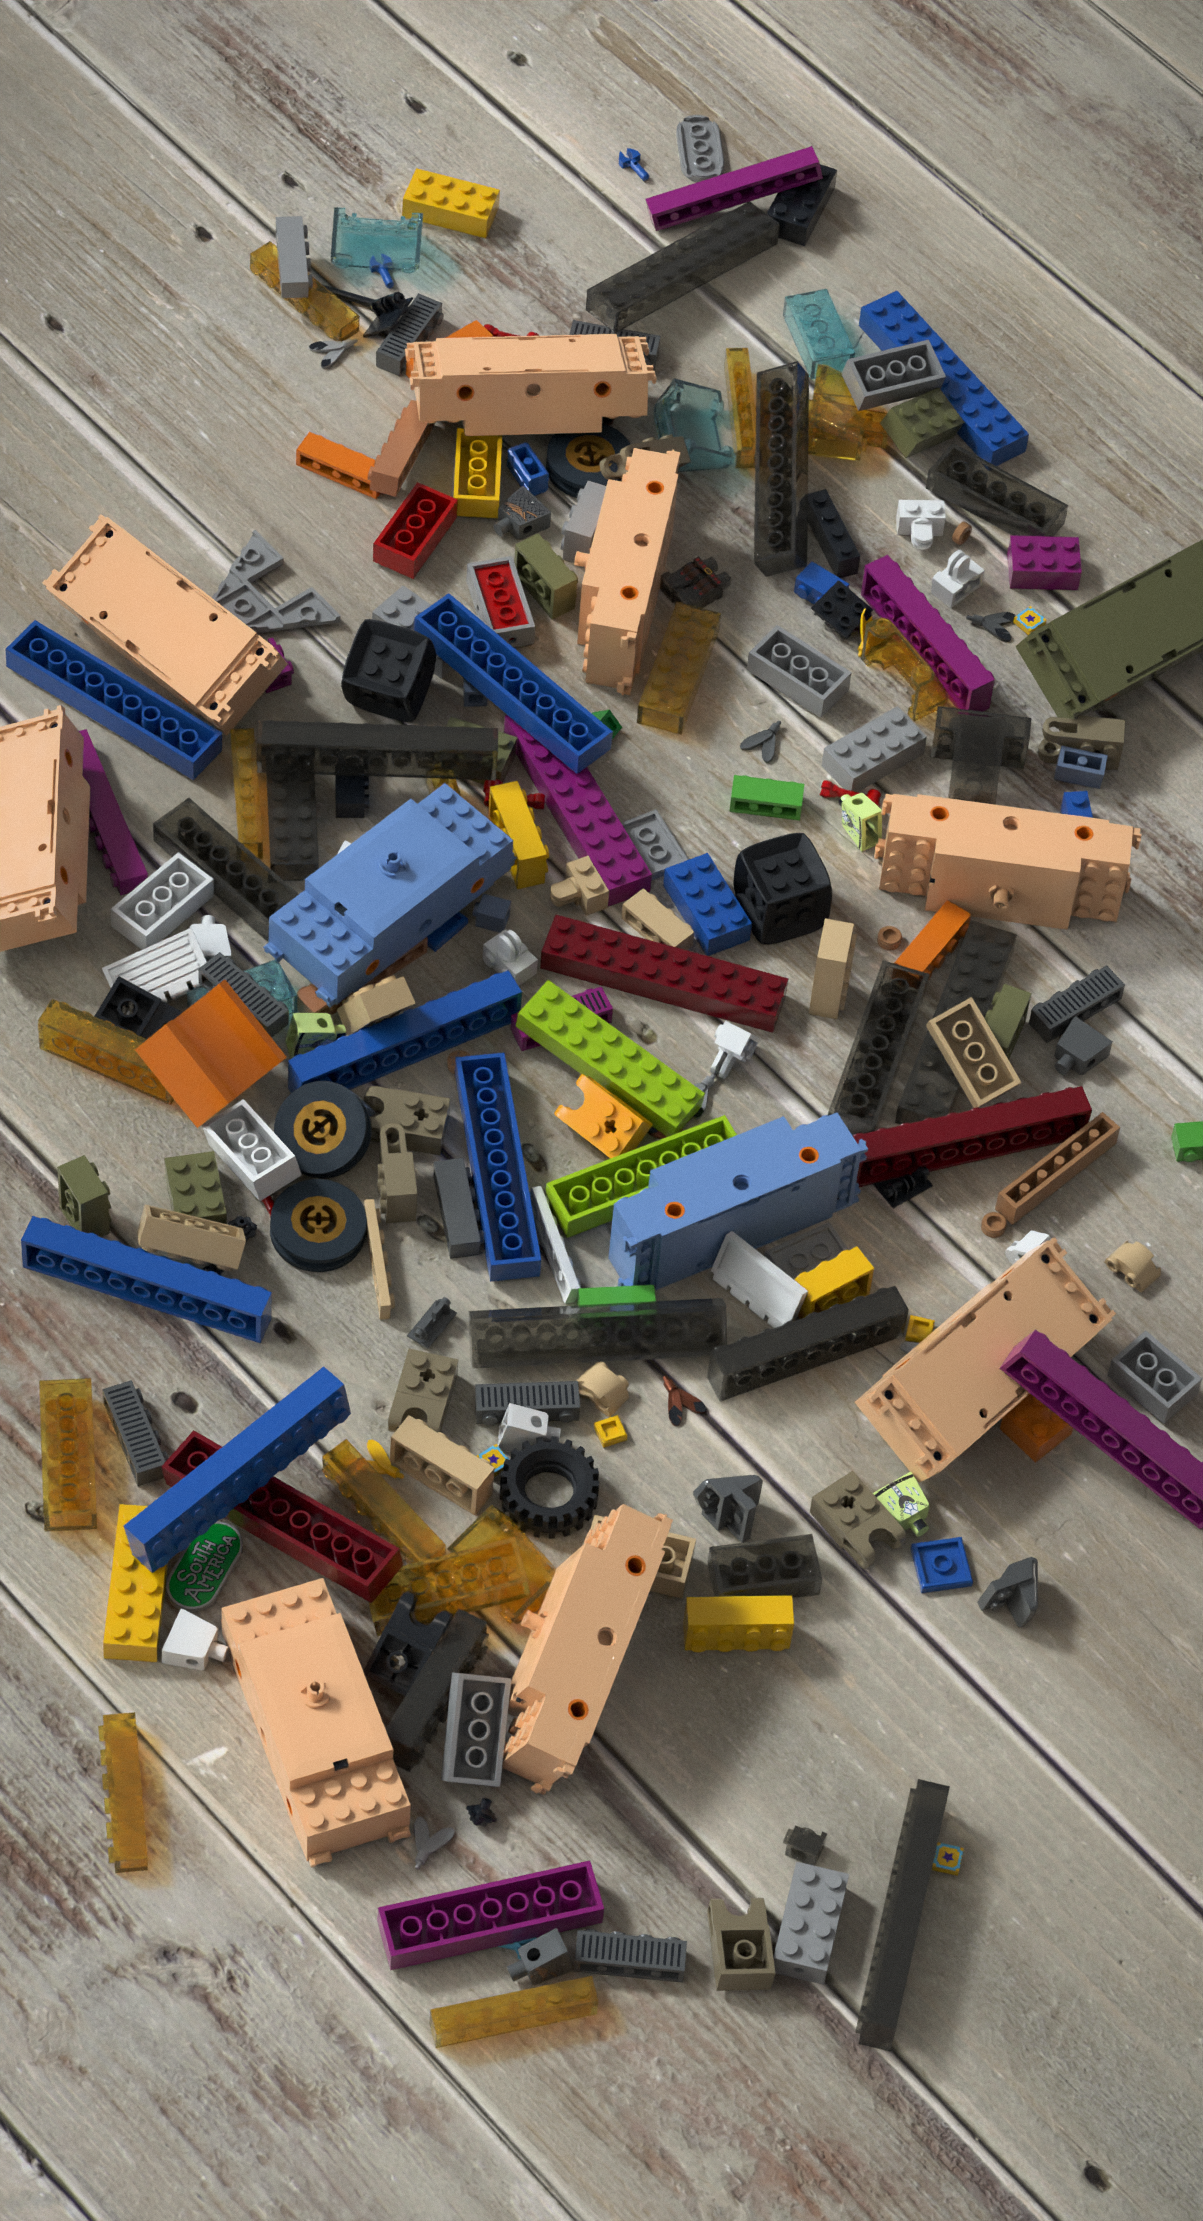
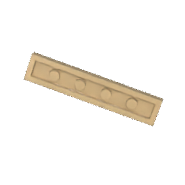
[363,1199,395,1320]

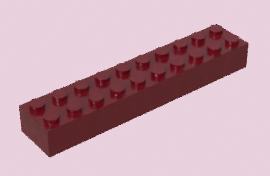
[540,914,789,1033]
[853,1086,1092,1187]
[161,1430,403,1604]

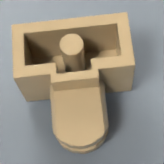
[550,856,609,916]

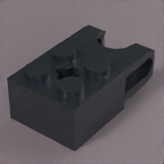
[94,976,183,1049]
[363,1591,453,1698]

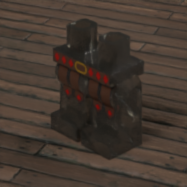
[660,556,731,618]

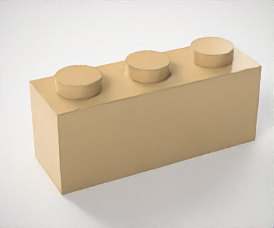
[621,889,694,950]

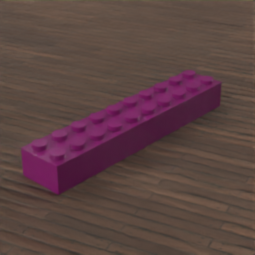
[504,715,652,907]
[999,1329,1203,1529]

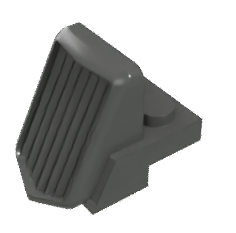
[693,1475,763,1543]
[977,1557,1038,1627]

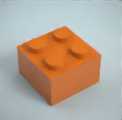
[1000,1394,1073,1463]

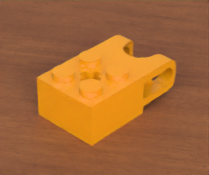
[554,1074,653,1158]

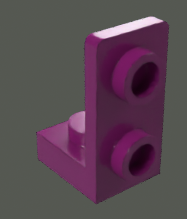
[265,637,294,694]

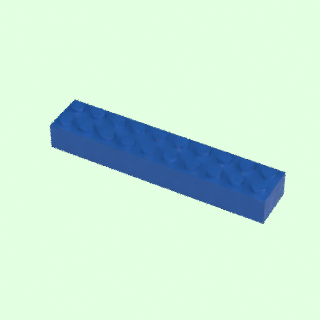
[859,290,1029,469]
[414,593,613,774]
[5,620,222,780]
[288,970,522,1093]
[455,1053,541,1282]
[21,1216,272,1343]
[124,1367,351,1573]

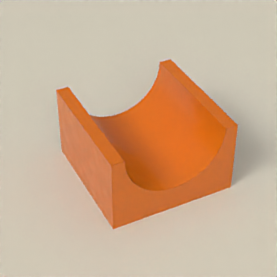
[135,979,287,1128]

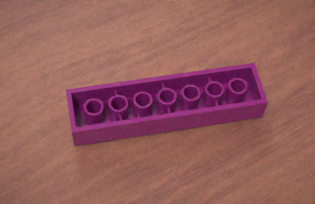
[861,555,995,720]
[377,1860,604,1971]

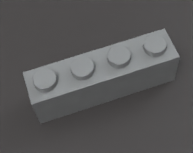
[276,216,313,298]

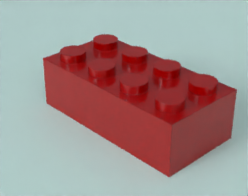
[373,482,458,579]

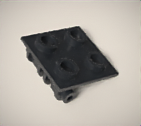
[363,292,413,337]
[811,580,873,639]
[873,1166,933,1209]

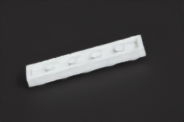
[530,1186,581,1304]

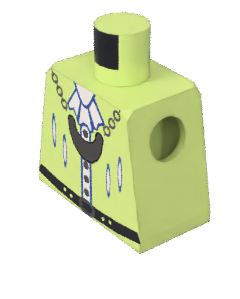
[838,793,882,852]
[285,1013,346,1059]
[873,1472,929,1537]

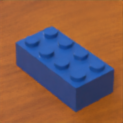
[663,853,752,956]

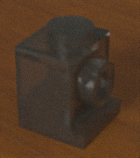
[783,1825,827,1866]

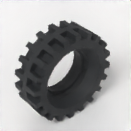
[499,1436,600,1539]

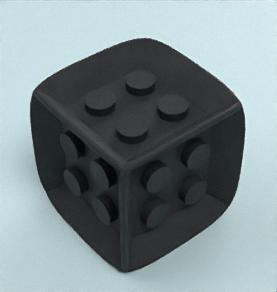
[341,619,437,722]
[733,833,833,945]

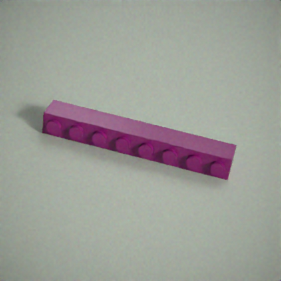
[645,146,823,231]
[79,729,148,896]

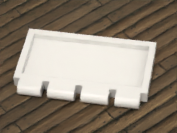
[102,928,207,1015]
[711,1231,808,1334]

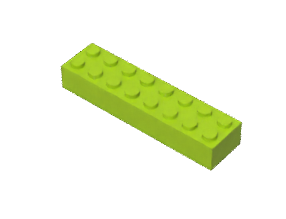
[516,980,705,1137]
[545,1115,737,1238]

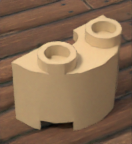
[1104,1241,1161,1293]
[576,1361,629,1418]

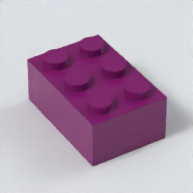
[1007,535,1082,590]

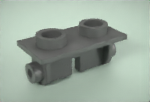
[407,1297,457,1349]

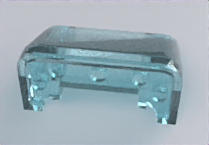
[331,207,423,273]
[654,378,735,472]

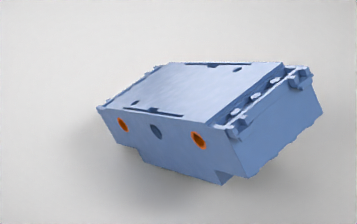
[263,783,517,1007]
[608,1113,868,1290]

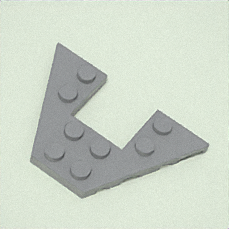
[212,530,340,634]

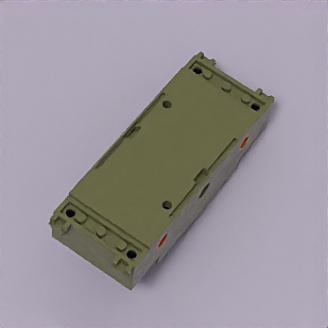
[1015,540,1203,719]

